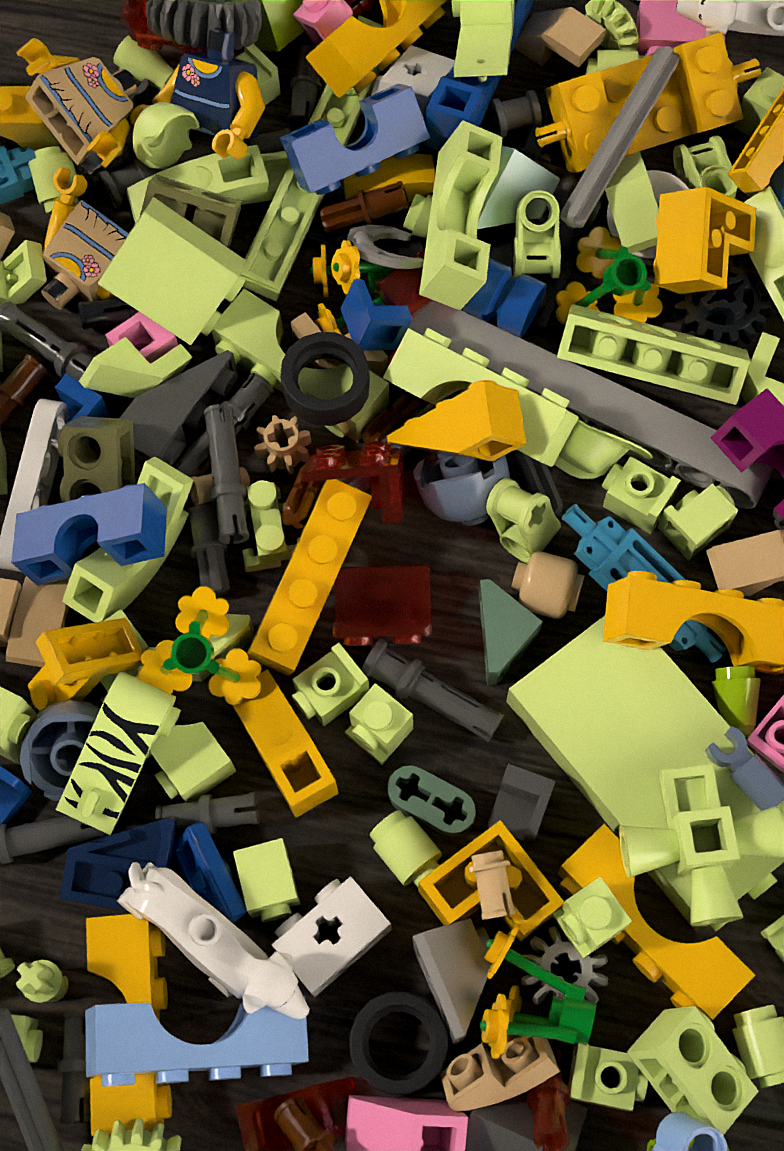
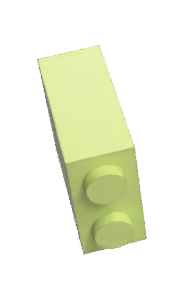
[97,197,246,345]

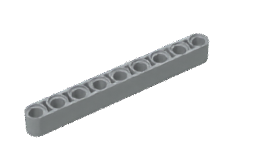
[406,293,775,509]

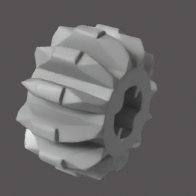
[521,926,608,1005]

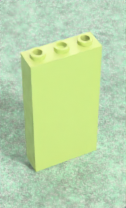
[506,616,784,933]

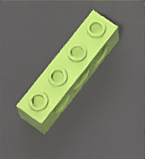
[557,304,750,405]

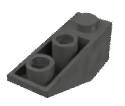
[119,350,238,467]

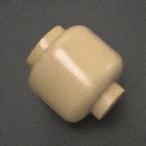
[511,551,585,619]

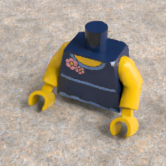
[130,29,265,160]

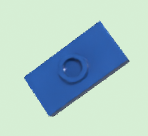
[172,821,247,924]

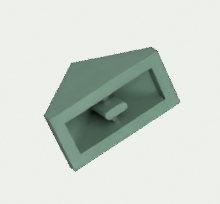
[479,579,543,686]

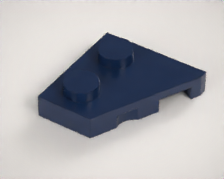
[59,816,178,911]

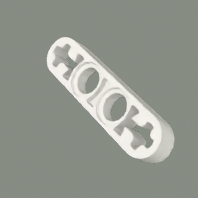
[0,399,68,572]

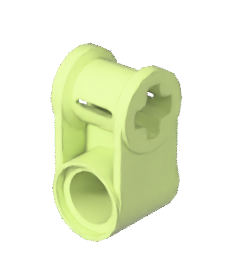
[673,135,738,199]
[513,190,561,278]
[486,478,561,564]

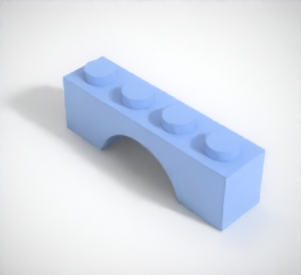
[85,996,309,1087]

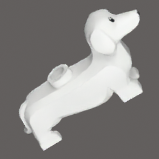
[676,0,784,36]
[117,862,310,1019]

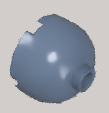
[413,453,510,526]
[19,700,100,801]

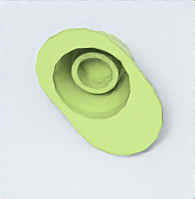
[554,419,653,479]

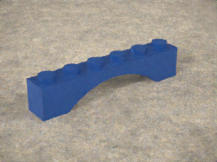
[424,0,535,150]

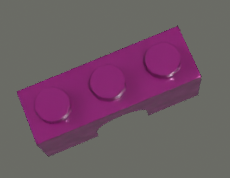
[710,388,784,520]

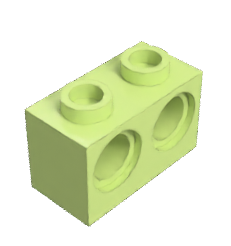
[627,1006,759,1135]

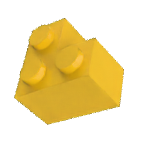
[653,186,757,294]
[418,820,564,942]

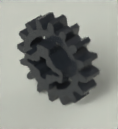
[672,256,772,347]

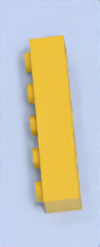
[727,86,784,193]

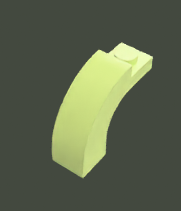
[62,457,194,622]

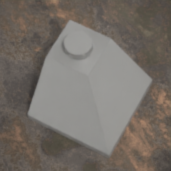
[413,918,491,1045]

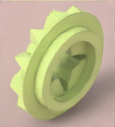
[585,0,639,51]

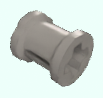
[491,90,542,137]

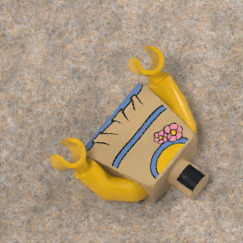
[16,38,137,168]
[41,168,129,310]

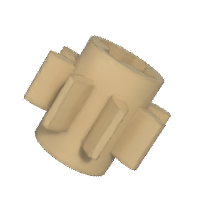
[254,415,311,474]

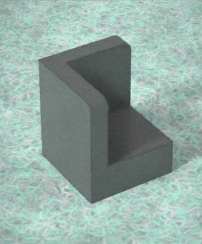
[487,764,555,846]

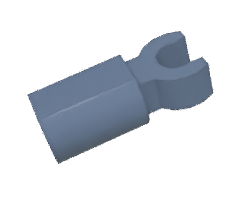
[705,726,784,811]

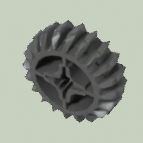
[146,0,262,50]

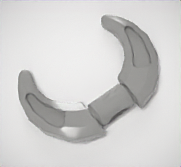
[347,225,424,270]

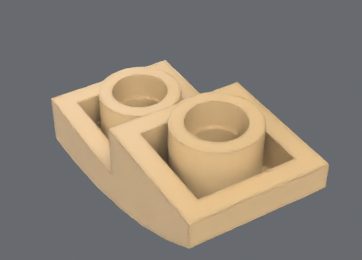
[5,576,70,667]
[440,1036,560,1112]

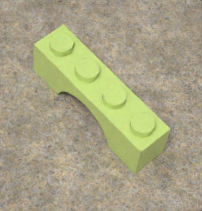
[419,121,502,310]
[212,289,390,443]
[383,328,579,467]
[100,609,236,802]

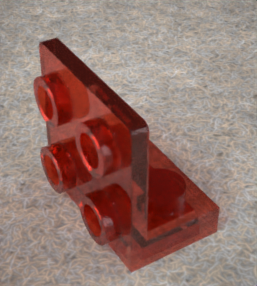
[301,441,407,523]

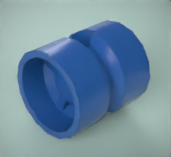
[463,257,547,338]

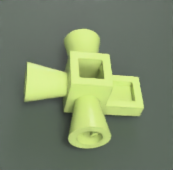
[619,764,784,926]

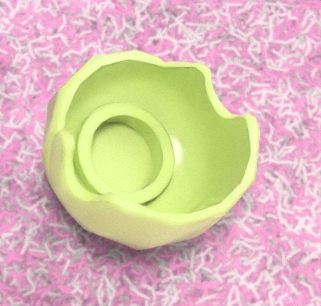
[133,101,200,170]

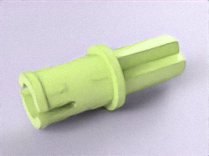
[16,960,69,1003]

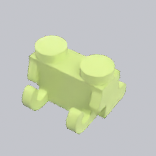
[242,480,300,572]

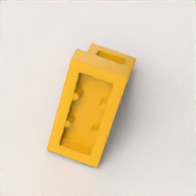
[27,617,143,712]

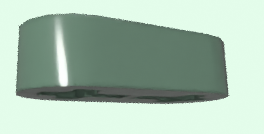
[388,765,476,837]

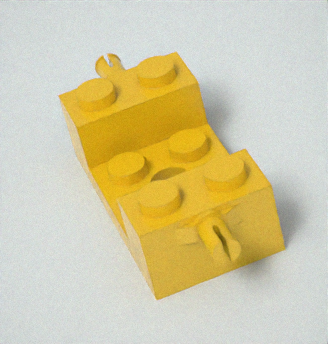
[535,32,761,173]

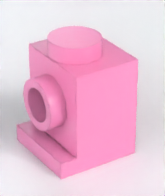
[293,0,353,46]
[106,312,178,364]

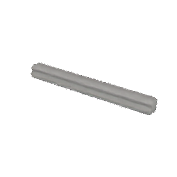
[560,46,680,229]

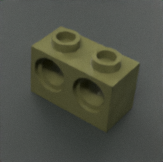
[139,174,242,248]
[58,416,135,502]

